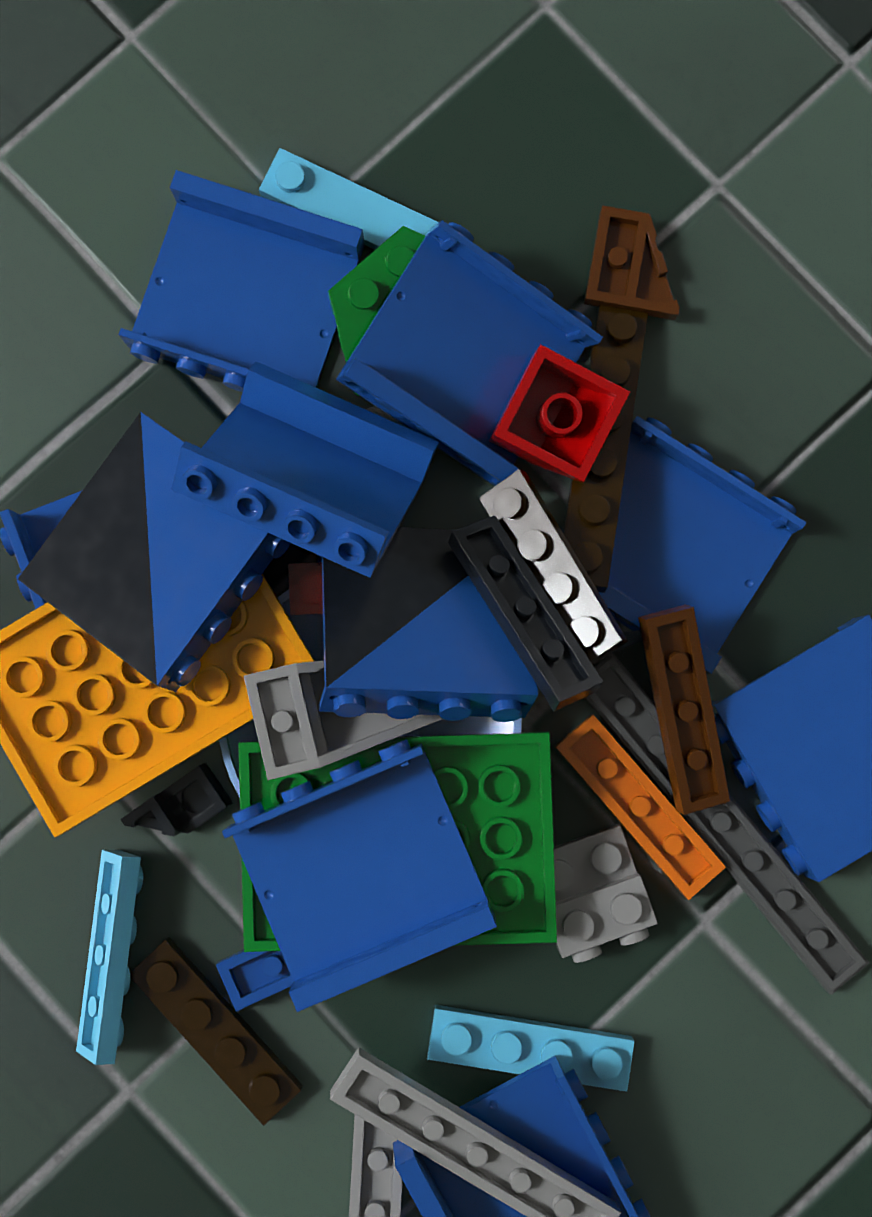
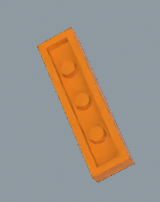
[555,714,726,900]

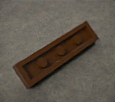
[638,604,730,815]

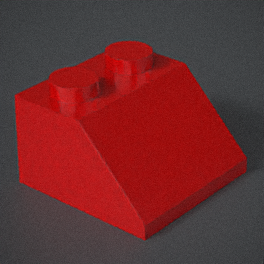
[489,344,630,483]

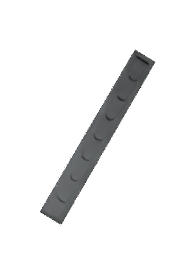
[584,653,869,995]

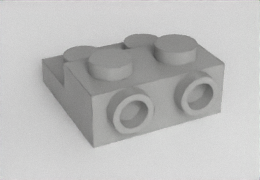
[554,824,658,963]

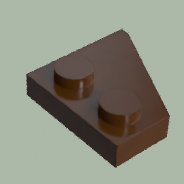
[584,205,680,321]

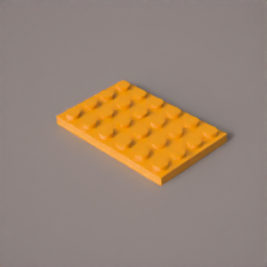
[0,573,315,838]

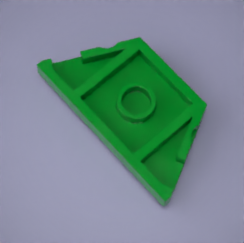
[327,226,425,396]

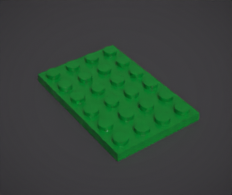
[238,732,557,952]

